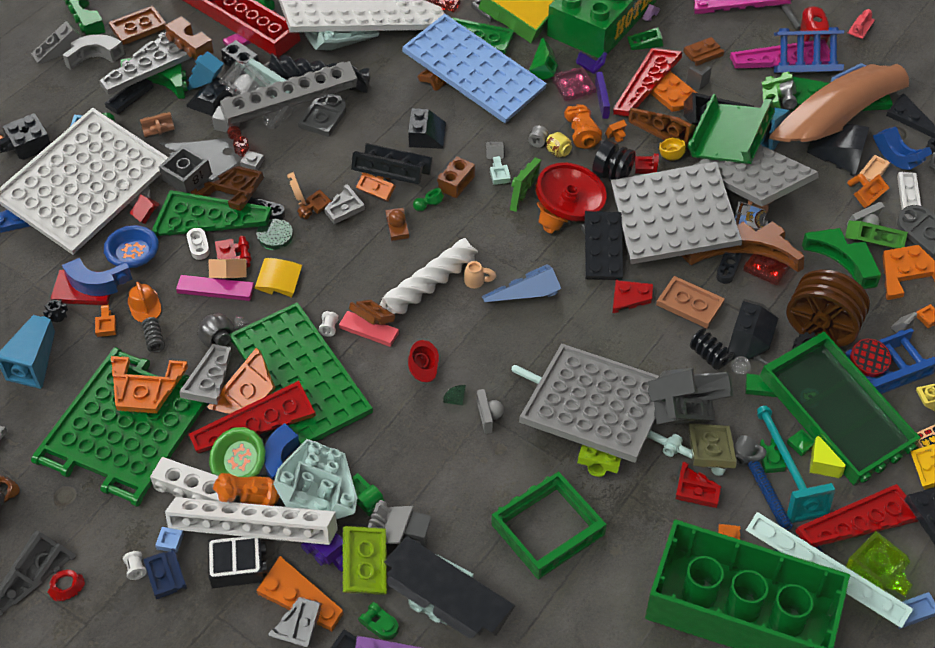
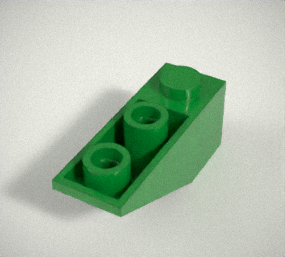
[529,38,558,80]

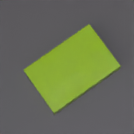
[343,526,387,595]

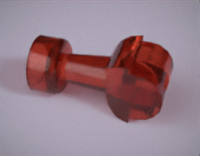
[227,126,249,157]

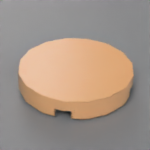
[287,172,307,207]

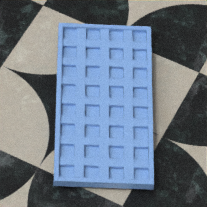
[402,14,547,123]

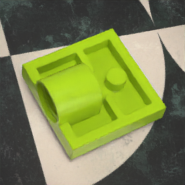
[577,445,621,477]

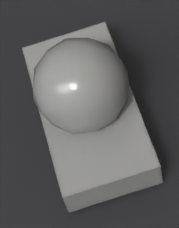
[847,202,885,226]
[477,389,504,434]

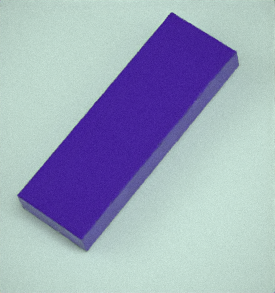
[595,72,610,119]

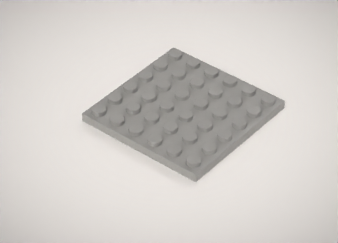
[611,161,742,264]
[519,343,659,463]

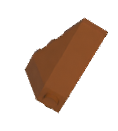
[628,108,696,151]

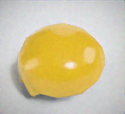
[659,138,686,161]

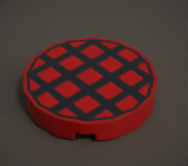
[850,339,891,377]

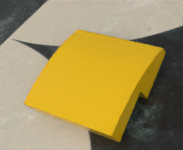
[254,258,302,297]

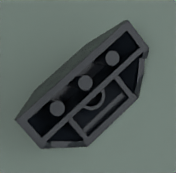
[727,299,779,363]

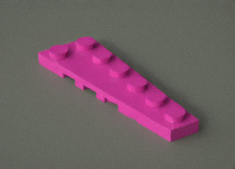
[694,0,791,14]
[730,39,830,68]

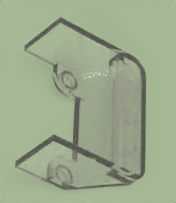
[219,61,297,129]

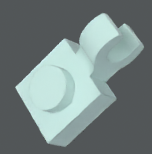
[490,156,511,185]

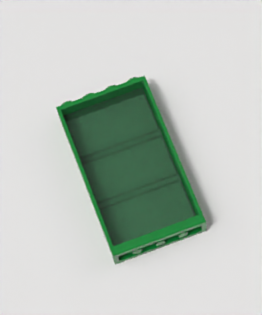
[759,331,920,486]

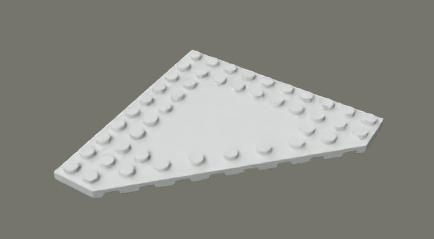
[279,0,444,32]

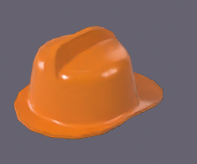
[537,202,568,234]
[128,282,162,322]

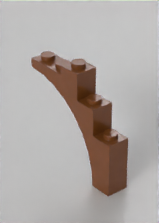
[681,221,804,272]

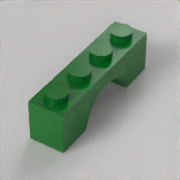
[64,0,105,36]

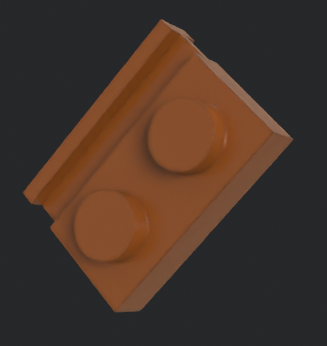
[683,37,724,66]
[349,300,395,325]

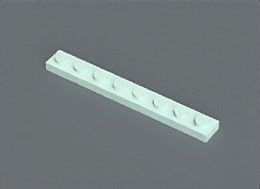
[746,512,913,628]

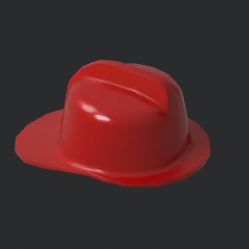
[408,340,439,383]

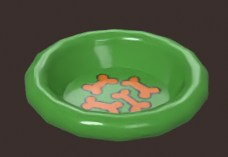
[209,427,266,477]

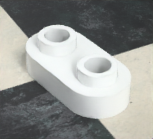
[187,228,210,260]

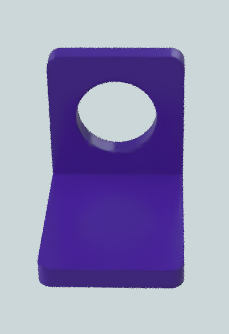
[576,52,607,74]

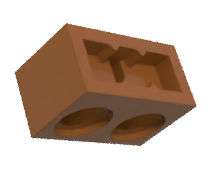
[437,157,475,199]

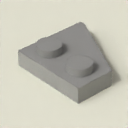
[325,184,365,224]

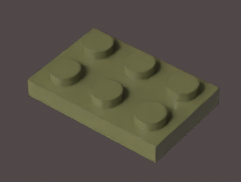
[688,424,737,469]

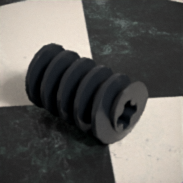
[690,328,734,370]

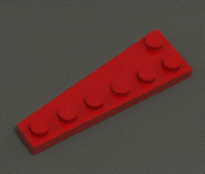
[613,48,682,116]
[189,381,316,454]
[795,484,918,547]

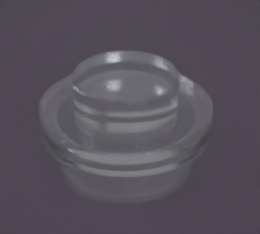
[731,356,751,375]

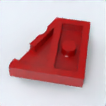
[612,280,653,313]
[675,462,721,508]

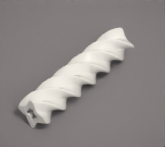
[380,238,478,314]

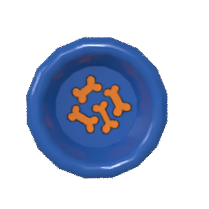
[104,225,159,268]

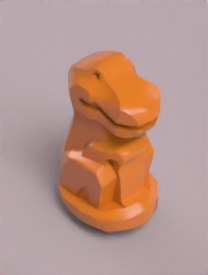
[564,104,602,149]
[213,473,279,506]

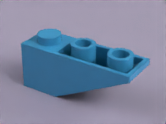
[187,51,224,90]

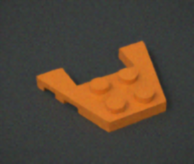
[882,245,935,300]
[111,356,188,413]

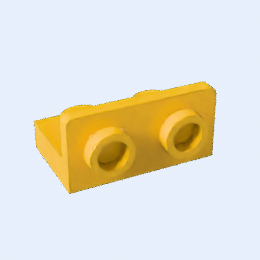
[911,444,935,490]

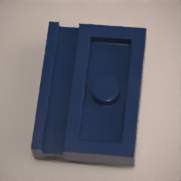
[143,549,187,599]

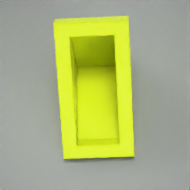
[809,436,846,478]

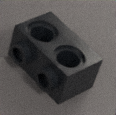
[221,40,259,74]

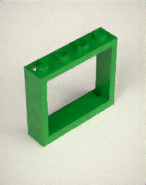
[492,471,607,580]

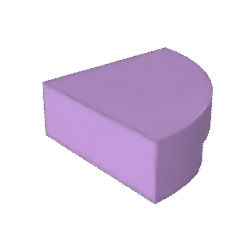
[642,4,660,21]

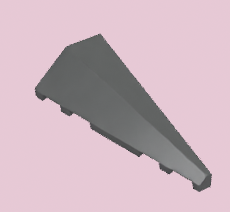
[0,530,76,616]

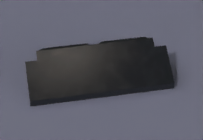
[384,536,515,639]

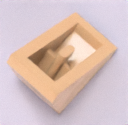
[208,259,247,278]

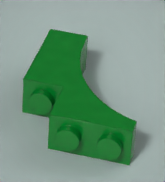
[121,58,188,99]
[802,228,881,289]

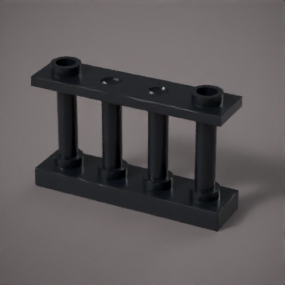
[351,143,433,184]

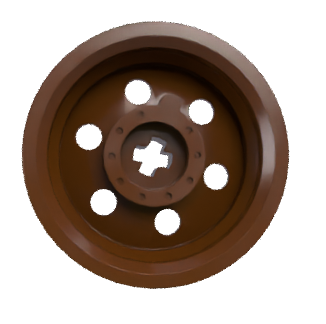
[786,269,870,347]

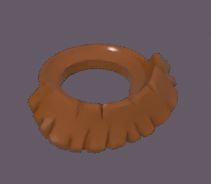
[0,476,20,503]

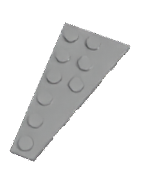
[99,32,192,95]

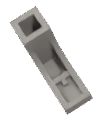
[63,35,125,70]

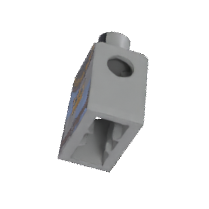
[735,201,775,232]

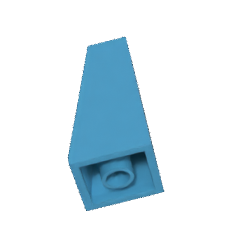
[0,315,55,389]

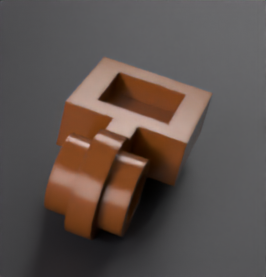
[297,189,332,220]

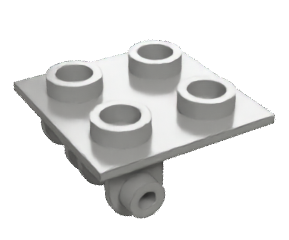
[368,500,414,544]

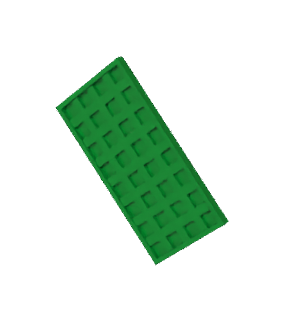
[229,302,373,445]

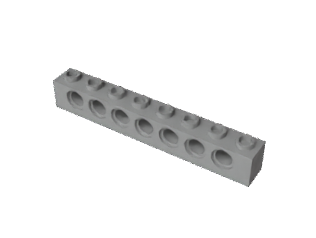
[220,61,357,126]

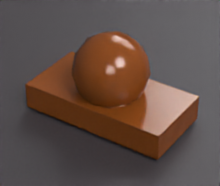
[385,208,409,241]

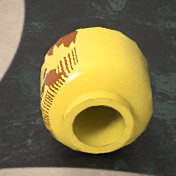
[546,132,572,158]

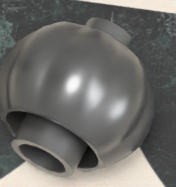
[198,313,234,348]

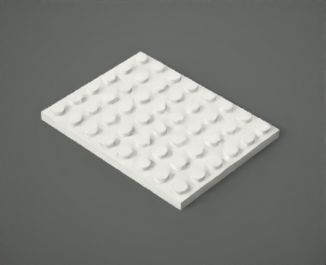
[0,108,168,255]

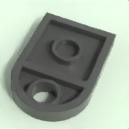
[298,94,346,137]
[897,205,935,257]

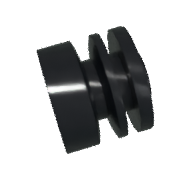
[592,140,636,181]

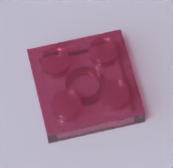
[552,67,596,101]

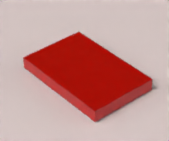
[51,270,111,305]

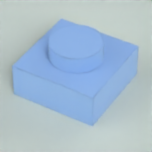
[155,527,184,553]

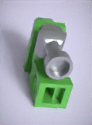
[762,71,797,109]

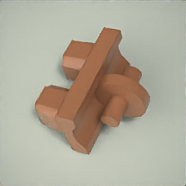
[140,112,175,137]

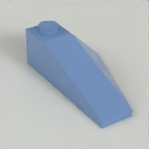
[482,264,561,302]

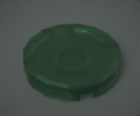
[256,219,293,250]

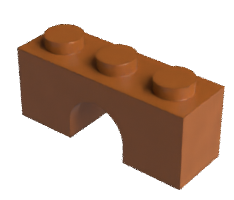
[165,17,214,60]

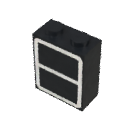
[208,536,268,588]

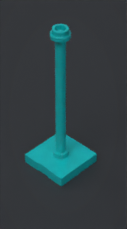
[757,405,835,523]

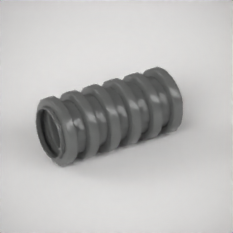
[142,317,165,353]

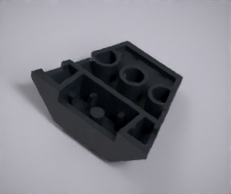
[807,124,869,177]

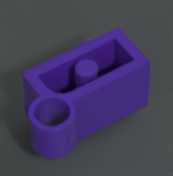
[301,533,343,572]

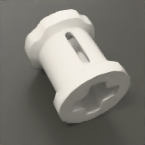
[318,311,338,337]
[123,551,147,580]

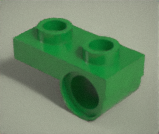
[352,473,385,516]

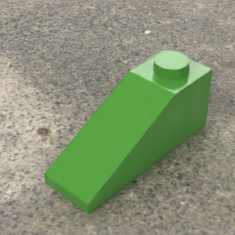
[845,220,908,249]

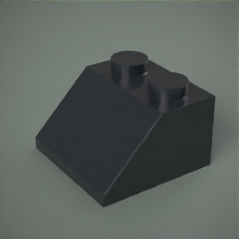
[186,77,233,116]
[408,108,446,149]

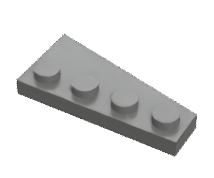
[179,344,231,405]

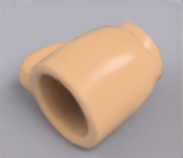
[464,261,496,289]

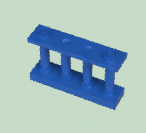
[774,27,844,73]
[845,328,935,394]

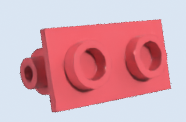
[847,9,875,39]

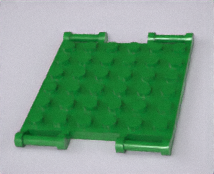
[31,347,207,507]

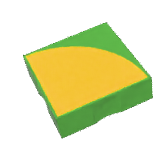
[478,0,554,43]

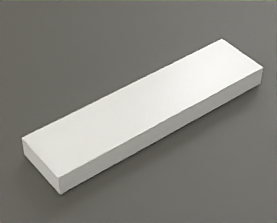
[897,172,921,219]

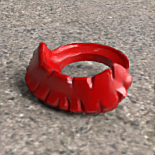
[47,570,85,602]

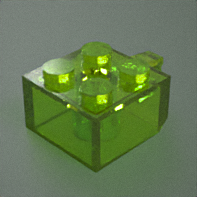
[846,531,913,596]

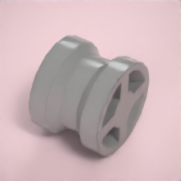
[528,125,549,147]

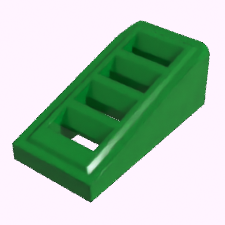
[627,27,664,50]

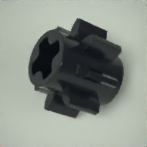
[43,300,68,323]

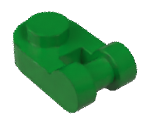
[358,602,399,640]

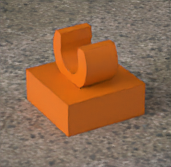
[605,120,627,143]

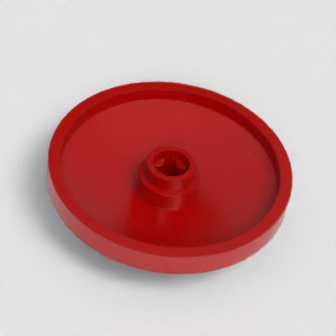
[536,162,607,221]

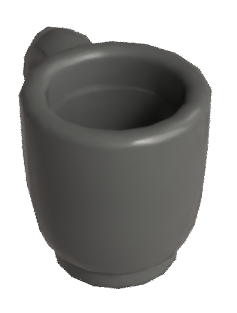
[734,435,767,466]

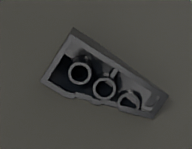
[684,92,754,125]

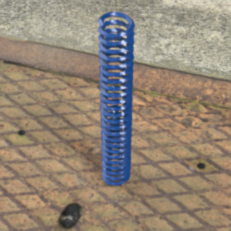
[748,461,793,530]

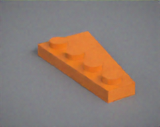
[256,556,343,631]

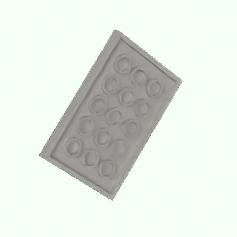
[694,145,818,207]

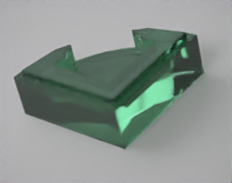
[443,385,466,405]

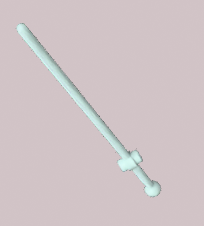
[511,365,726,476]

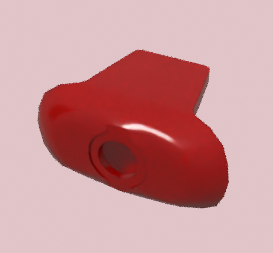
[800,6,830,43]

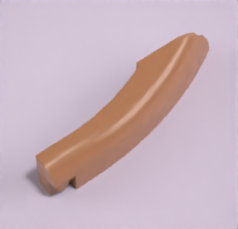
[770,64,909,142]

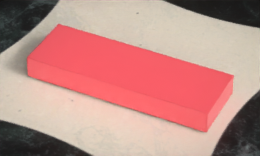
[339,311,399,347]

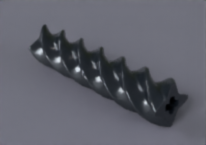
[268,53,371,92]

